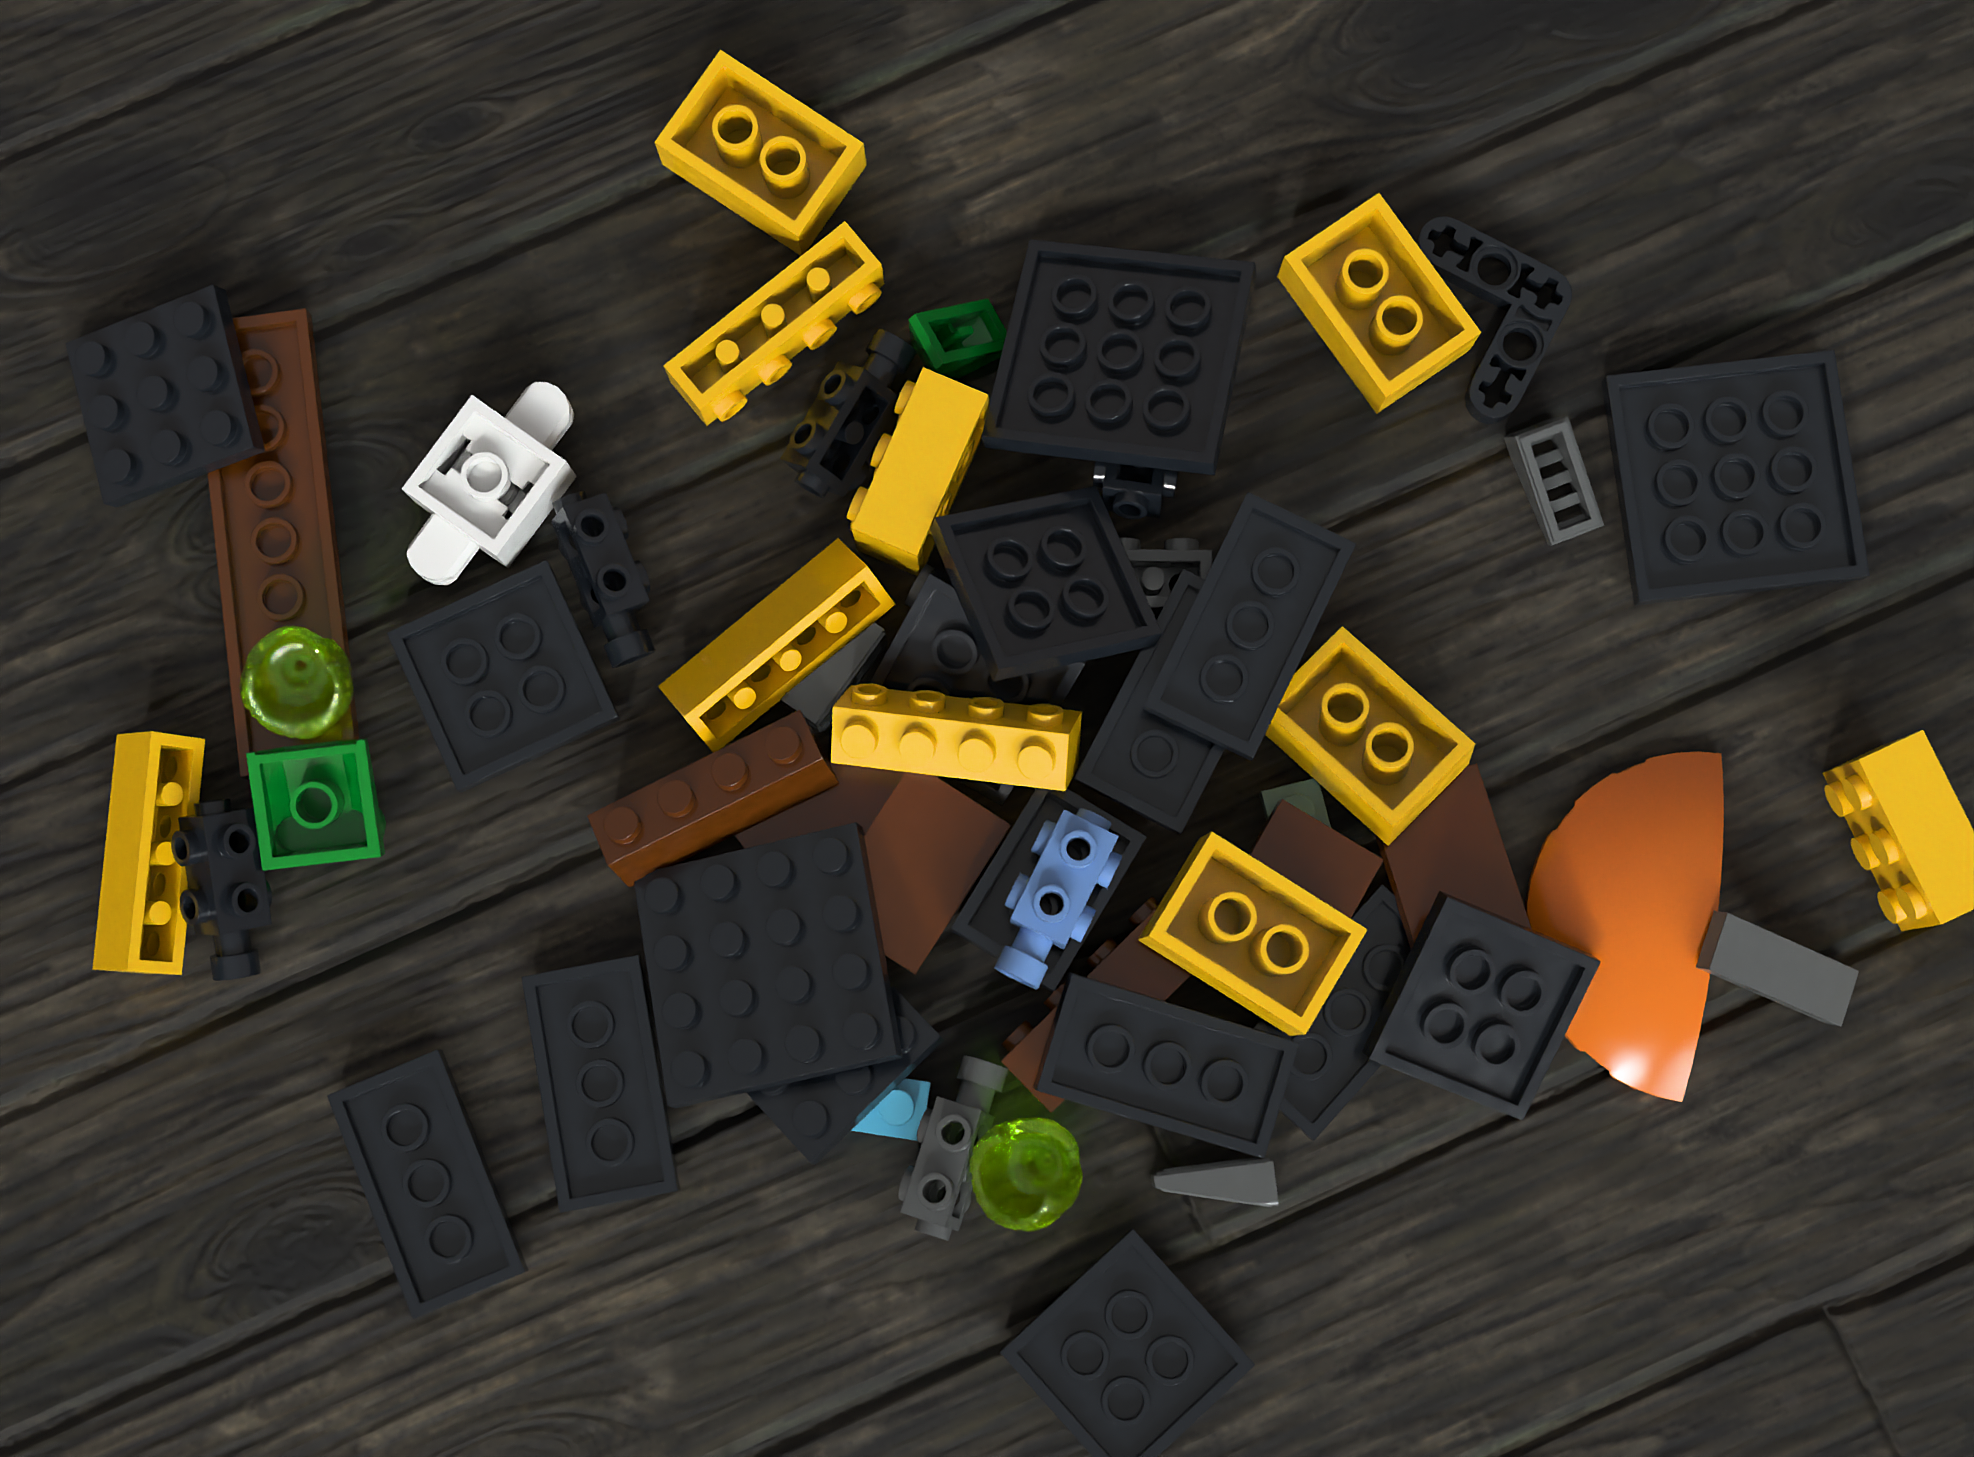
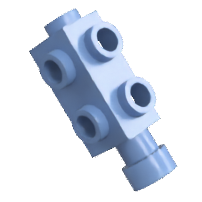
[994,808,1123,989]

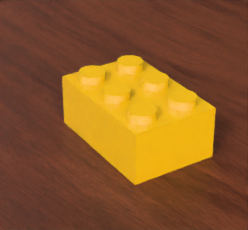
[655,50,867,256]
[1277,193,1481,414]
[847,367,989,576]
[1265,626,1476,846]
[1823,730,1974,931]
[1138,832,1368,1036]

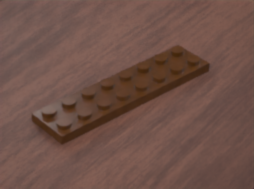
[208,308,359,779]

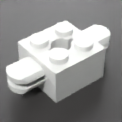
[402,382,577,585]

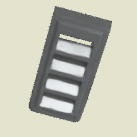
[1504,417,1604,546]
[780,623,888,733]
[1150,1156,1279,1207]

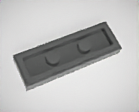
[1696,911,1859,1027]

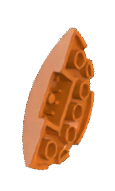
[1525,752,1724,1102]

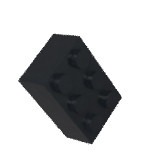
[951,788,1147,993]

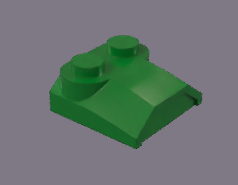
[246,738,386,871]

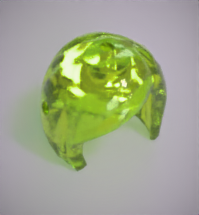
[239,626,354,739]
[969,1117,1083,1232]

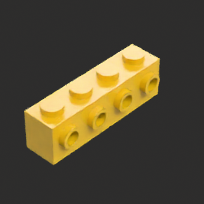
[663,221,884,426]
[658,538,896,753]
[831,683,1082,791]
[92,731,205,975]

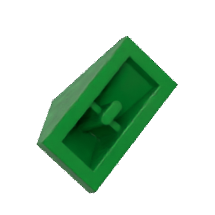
[908,298,1007,381]

